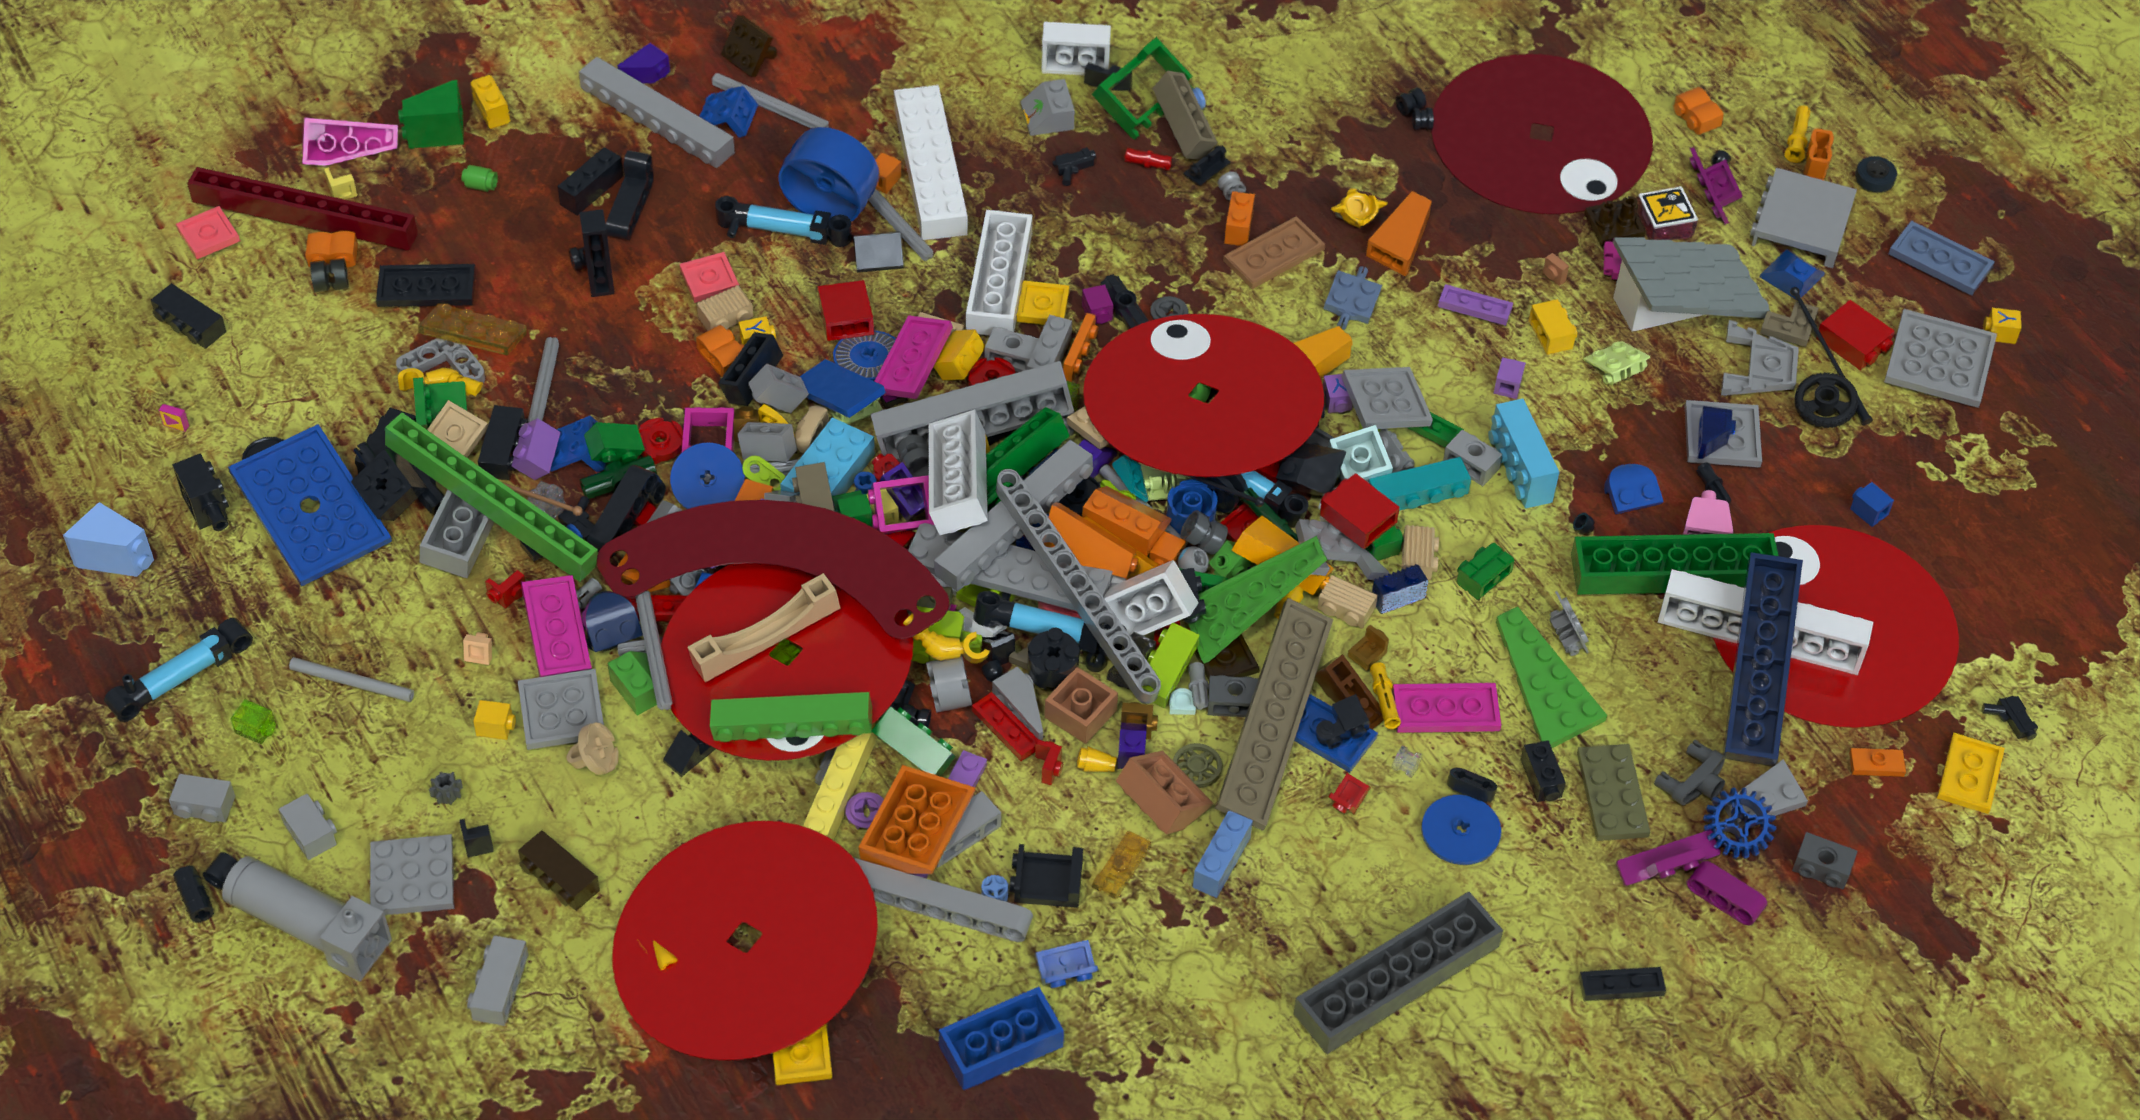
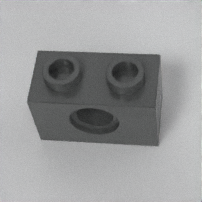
[1208,675,1259,717]
[1792,832,1858,890]

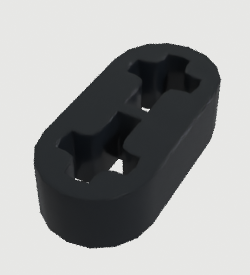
[1447,768,1497,802]

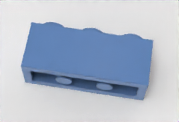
[1193,811,1253,898]

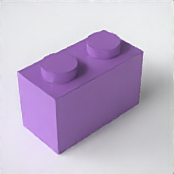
[512,418,561,480]

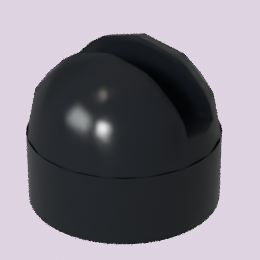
[1711,150,1731,166]
[1573,513,1595,535]
[1085,649,1106,672]
[981,660,1003,682]

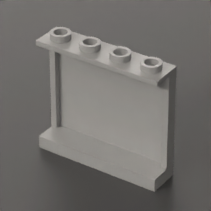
[1750,168,1857,268]

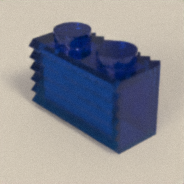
[1372,564,1429,614]

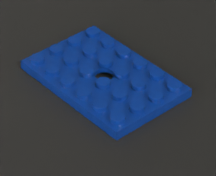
[228,424,392,587]

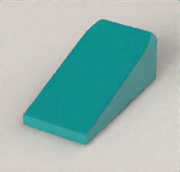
[1112,455,1148,503]

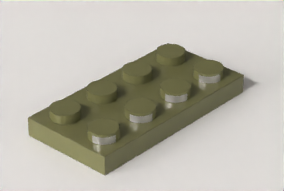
[1577,744,1650,841]

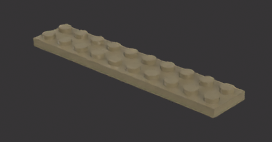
[1215,598,1333,831]

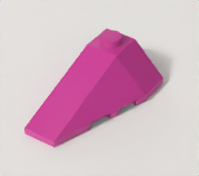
[302,118,398,166]

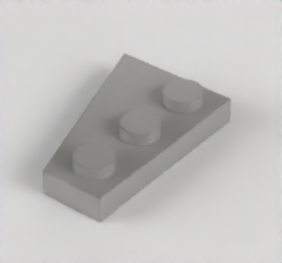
[1724,759,1808,827]

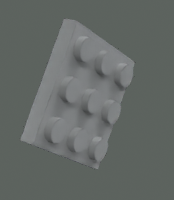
[1341,367,1433,429]
[1684,400,1762,467]
[518,669,604,750]
[370,834,454,915]

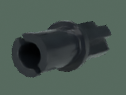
[1696,462,1731,504]

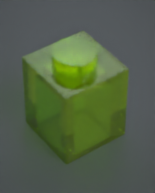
[230,699,276,745]

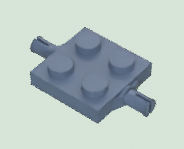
[1323,266,1382,330]

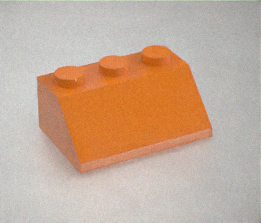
[1082,486,1172,556]

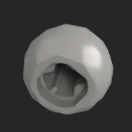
[1178,546,1209,573]

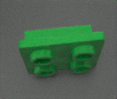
[413,378,467,429]

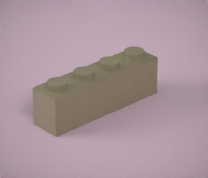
[1152,71,1218,160]
[792,462,834,511]

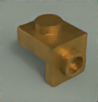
[733,406,759,442]
[1348,625,1389,671]
[1121,702,1158,740]

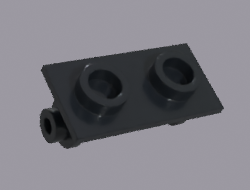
[1183,145,1231,186]

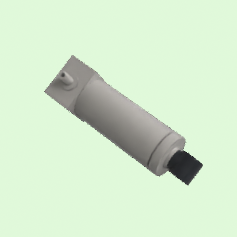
[203,852,392,981]

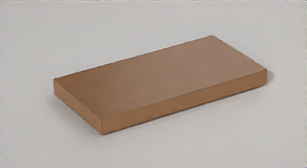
[1223,216,1325,289]

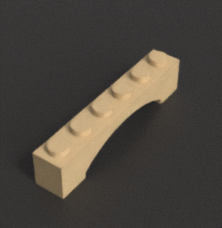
[688,573,840,682]

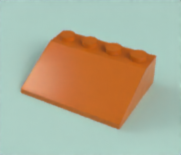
[858,765,976,874]

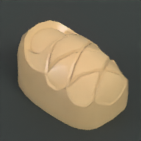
[795,405,830,454]

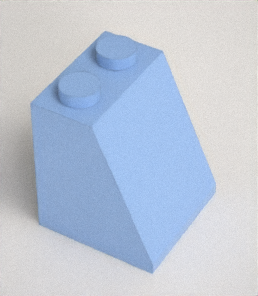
[63,502,154,577]

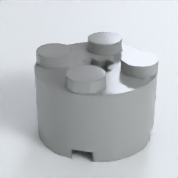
[926,655,972,712]

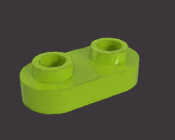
[742,456,785,491]

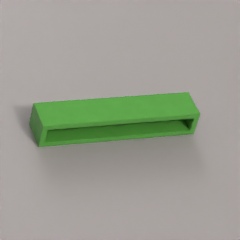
[710,692,872,742]

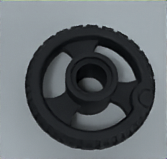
[1795,372,1858,428]

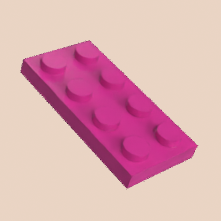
[875,315,953,399]
[521,575,592,677]
[1392,683,1501,733]

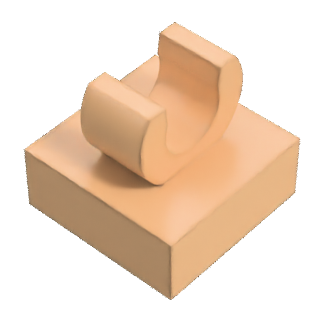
[463,632,492,665]

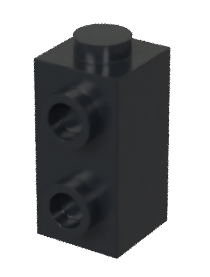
[1520,740,1566,802]

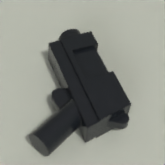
[1052,147,1096,186]
[558,496,595,542]
[1982,696,2038,740]

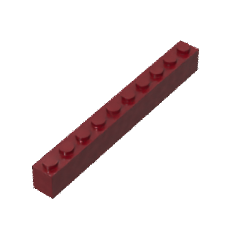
[187,167,418,250]

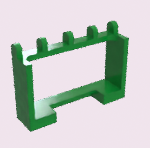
[1091,37,1193,140]

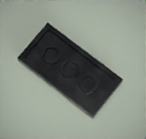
[376,264,476,307]

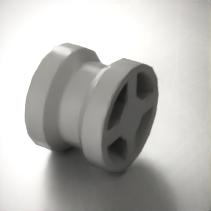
[1218,172,1246,201]

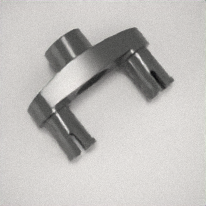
[1654,740,1725,805]

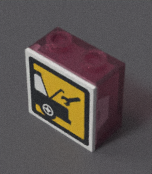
[1635,186,1698,240]

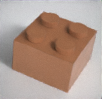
[1045,667,1118,744]

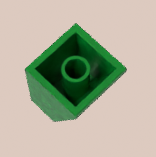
[398,80,464,149]

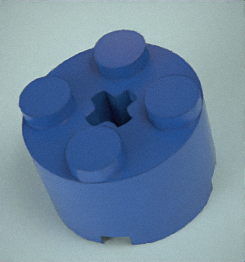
[1166,479,1217,534]

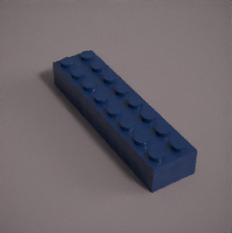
[1723,553,1803,766]

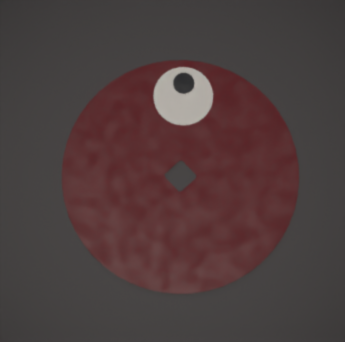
[1431,54,1653,214]

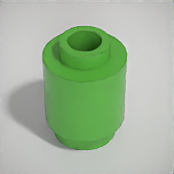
[462,165,498,192]

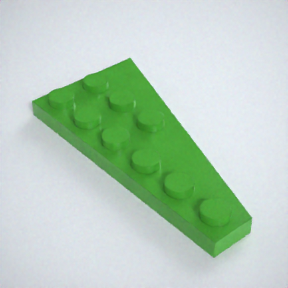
[1189,536,1327,663]
[1496,606,1607,748]

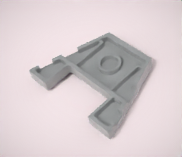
[1721,320,1799,396]
[1295,519,1390,581]

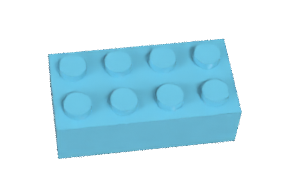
[1488,399,1559,509]
[780,417,875,496]

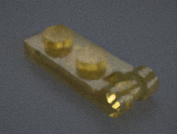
[1092,830,1151,900]

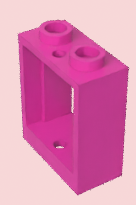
[682,407,735,452]
[868,475,934,534]

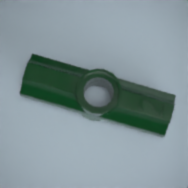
[579,455,657,499]

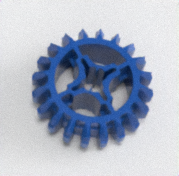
[1703,788,1776,859]

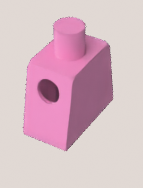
[1683,490,1733,535]

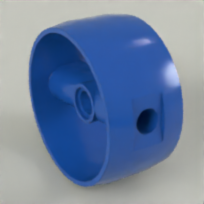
[779,127,879,222]

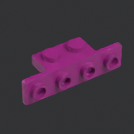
[1689,147,1743,224]
[1616,830,1720,886]

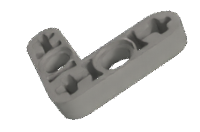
[396,333,485,383]

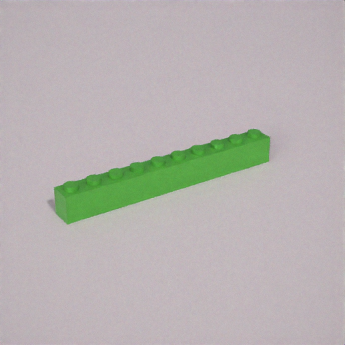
[385,413,598,582]

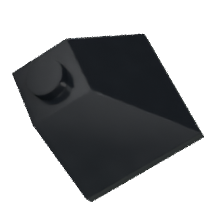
[1276,443,1346,496]

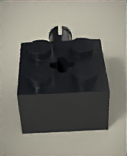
[351,442,428,521]
[172,453,229,531]

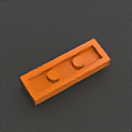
[1063,313,1098,382]

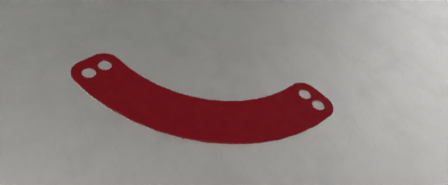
[597,500,949,639]

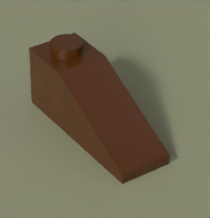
[1315,654,1384,730]

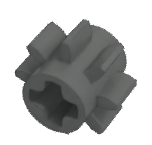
[429,772,463,805]

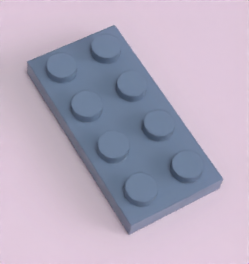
[1889,221,1995,295]

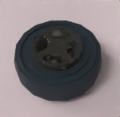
[1855,156,1897,192]

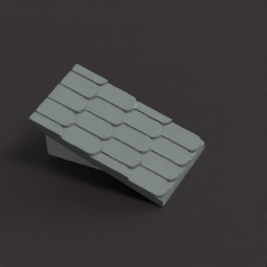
[1613,237,1771,332]

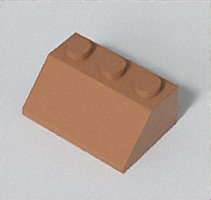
[1116,751,1213,834]

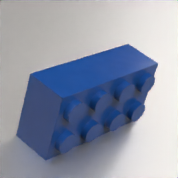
[939,987,1064,1091]

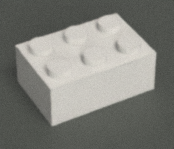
[1042,22,1111,75]
[1103,560,1198,640]

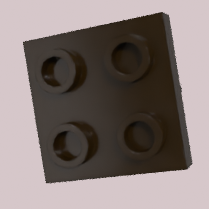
[721,15,777,77]
[1584,196,1646,247]

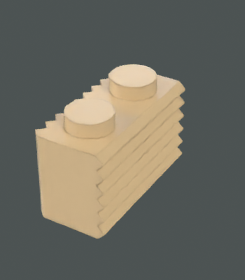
[697,285,753,331]
[1401,525,1439,580]
[1318,575,1378,629]

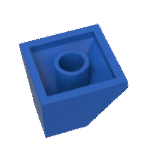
[1760,249,1825,300]

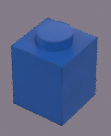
[1850,482,1894,527]

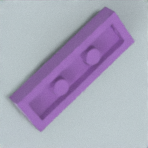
[1438,284,1513,326]

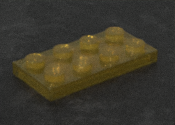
[418,303,527,355]

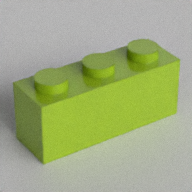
[1142,623,1200,708]

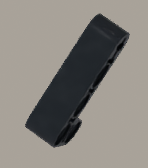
[606,150,654,240]
[587,465,666,557]

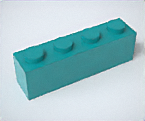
[1368,457,1471,511]

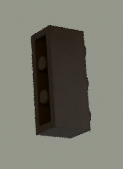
[518,830,600,911]

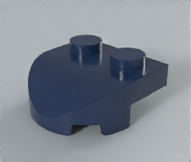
[582,591,643,652]

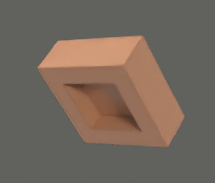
[1543,253,1569,286]

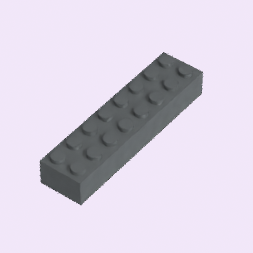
[1293,891,1503,1055]

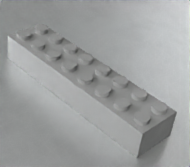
[871,361,1074,462]

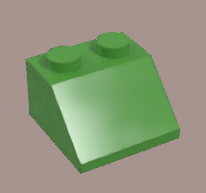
[607,651,657,716]

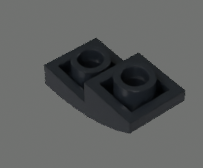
[1084,62,1132,91]

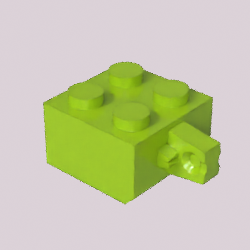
[912,606,982,663]

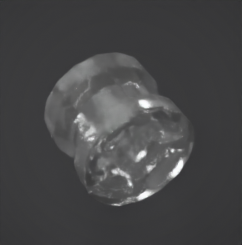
[1392,745,1422,778]

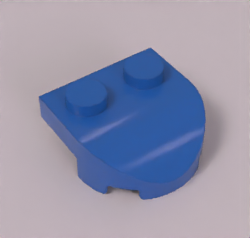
[1604,464,1664,514]

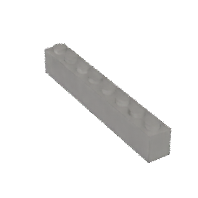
[579,57,735,168]
[934,440,1093,592]

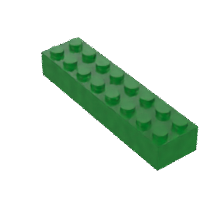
[1571,533,1778,595]

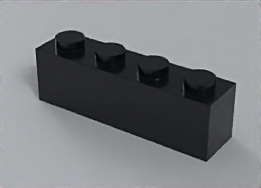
[579,209,615,297]

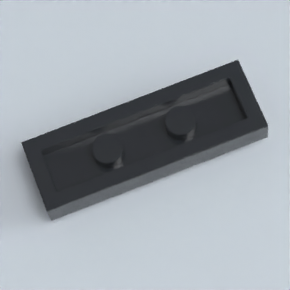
[1579,967,1666,1001]

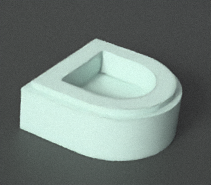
[1169,688,1196,715]

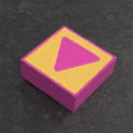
[159,404,189,432]

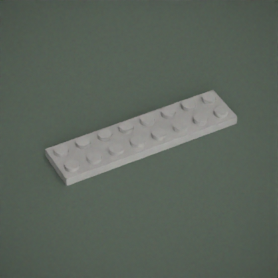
[908,523,1113,611]

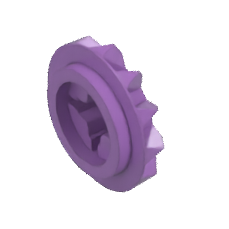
[845,792,884,830]

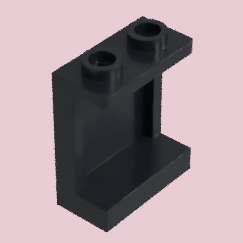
[1009,844,1083,908]

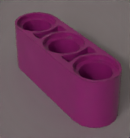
[1687,861,1768,926]

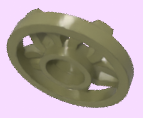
[1173,743,1222,788]

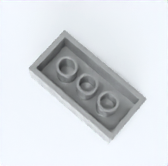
[420,490,494,578]

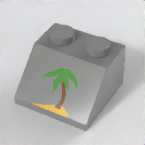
[1021,79,1075,136]

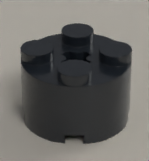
[1027,627,1080,689]

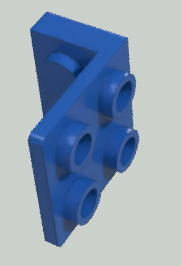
[699,85,758,137]
[550,415,605,472]

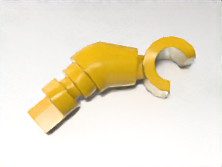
[398,368,483,396]
[903,613,990,663]

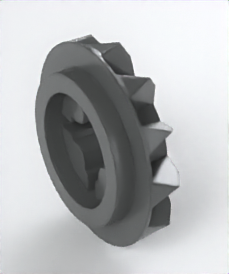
[1150,296,1188,320]

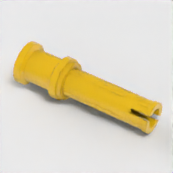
[1785,105,1811,163]

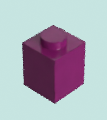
[1082,285,1113,324]

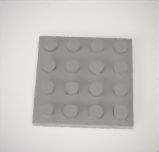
[1884,309,1997,408]

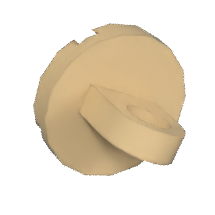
[567,722,619,775]

